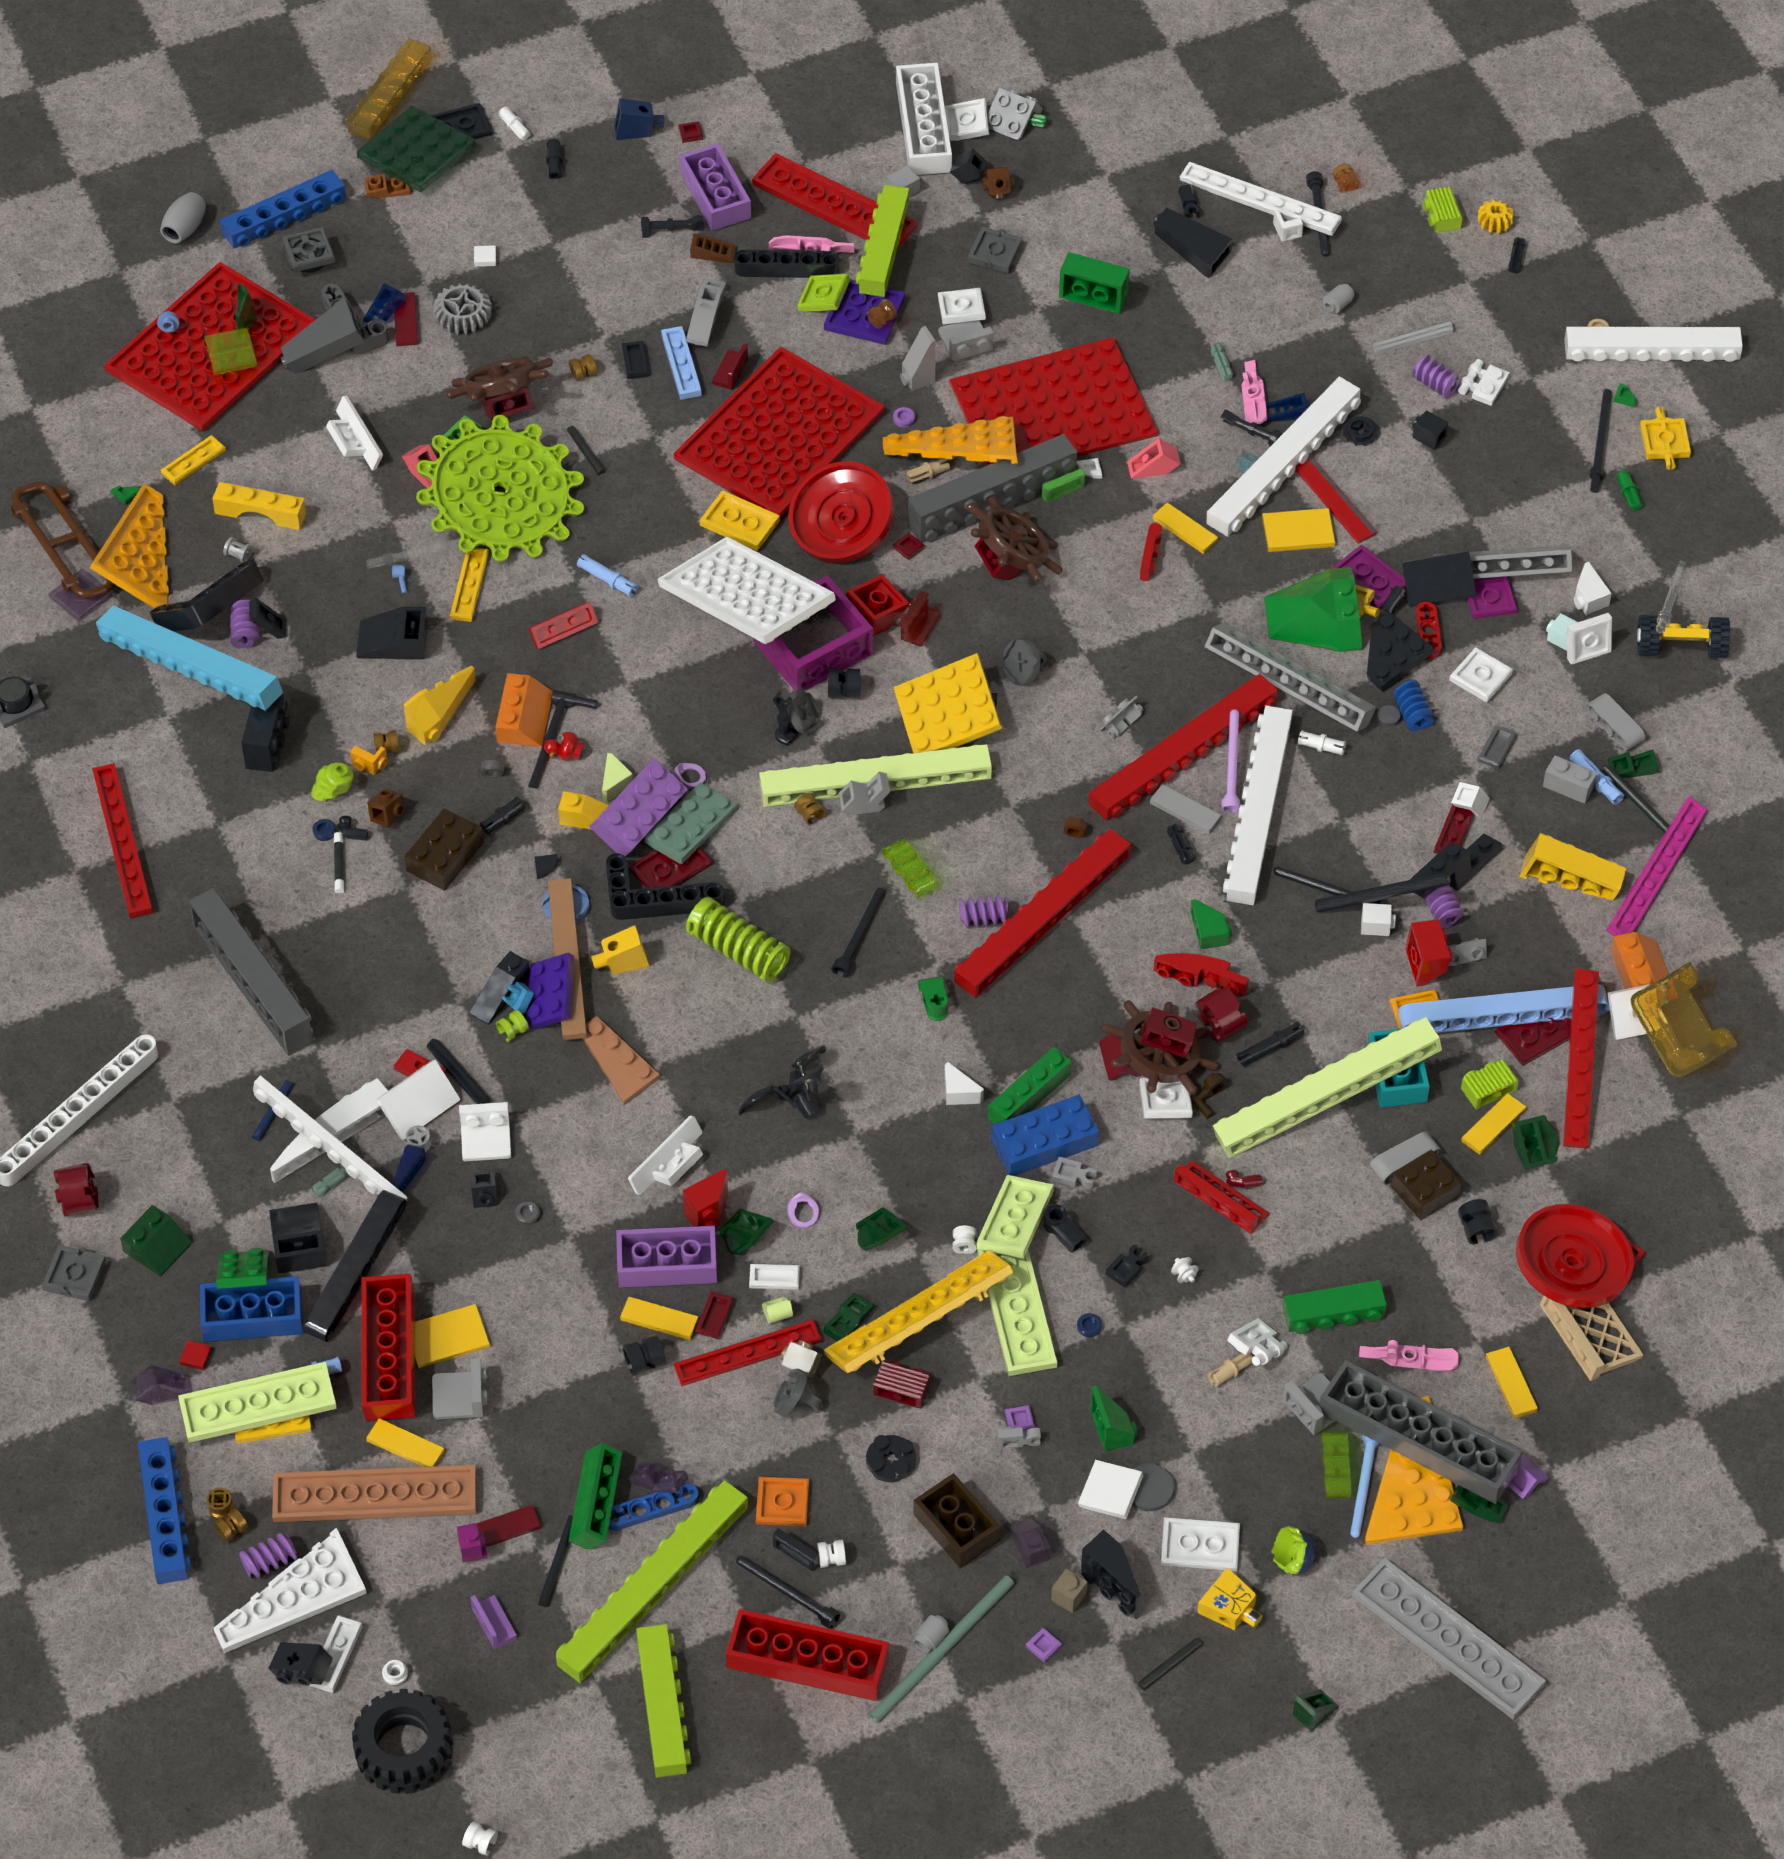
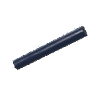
[251,1080,293,1141]

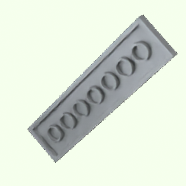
[1352,1558,1546,1720]

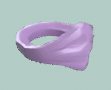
[672,763,706,789]
[787,1192,819,1228]

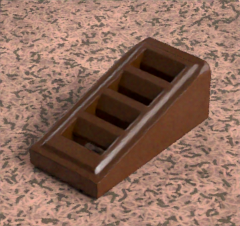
[690,233,736,263]

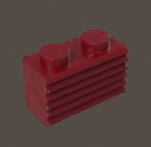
[873,1361,930,1409]

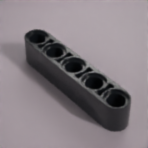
[734,250,839,278]

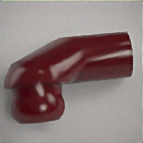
[1225,1170,1263,1188]

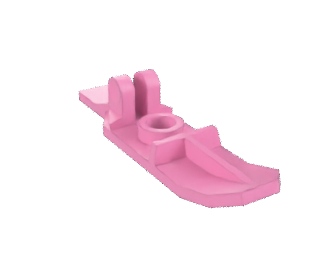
[769,235,854,253]
[1242,360,1267,424]
[1359,1340,1459,1372]

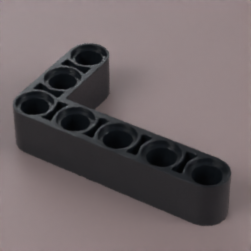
[149,559,264,632]
[606,853,725,920]

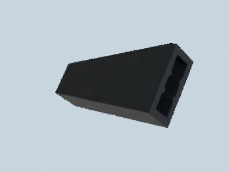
[1153,207,1232,278]

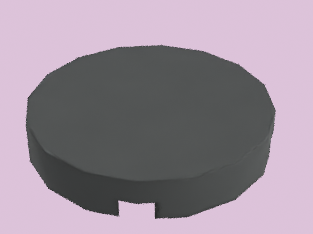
[1132,1464,1174,1512]

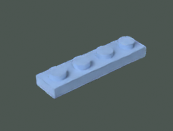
[661,326,702,400]

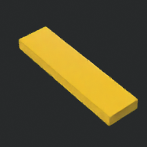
[450,547,489,622]

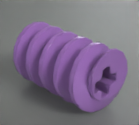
[1412,354,1461,399]
[230,600,259,648]
[1425,884,1464,929]
[959,895,1008,928]
[239,1533,297,1579]

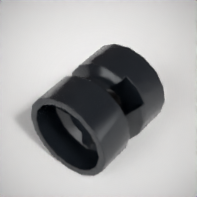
[828,668,861,698]
[1458,1199,1498,1245]
[622,1334,666,1376]

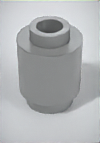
[1323,284,1354,314]
[912,1615,949,1654]

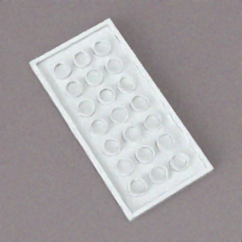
[657,537,836,644]

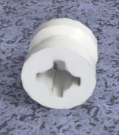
[952,1225,977,1254]

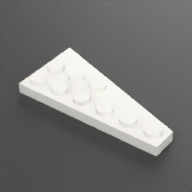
[213,1528,367,1653]

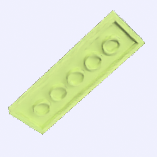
[977,1249,1057,1376]
[178,1362,337,1443]

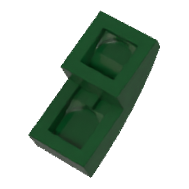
[1607,749,1660,778]
[823,1292,874,1341]
[1450,1485,1509,1523]

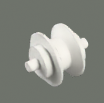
[1171,1257,1198,1283]

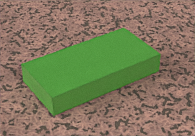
[1042,469,1085,503]

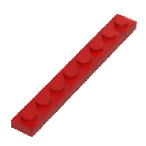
[92,763,153,918]
[1563,968,1599,1149]

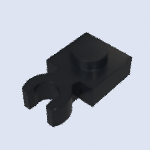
[1106,1244,1147,1288]

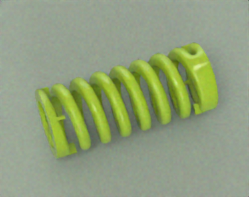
[686,897,791,983]

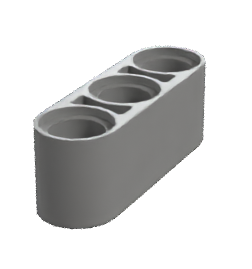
[1585,693,1645,752]
[1370,1132,1442,1185]

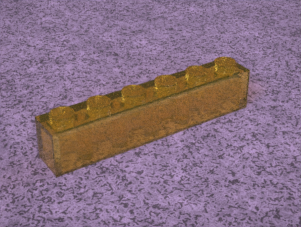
[346,38,432,141]

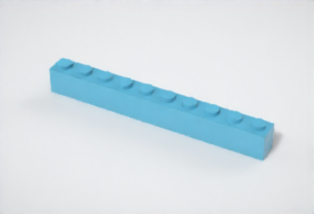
[96,605,283,710]

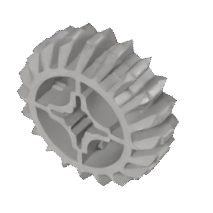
[433,283,492,336]

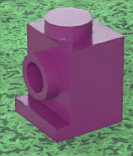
[457,1523,487,1563]

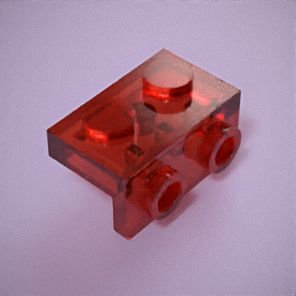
[899,591,940,647]

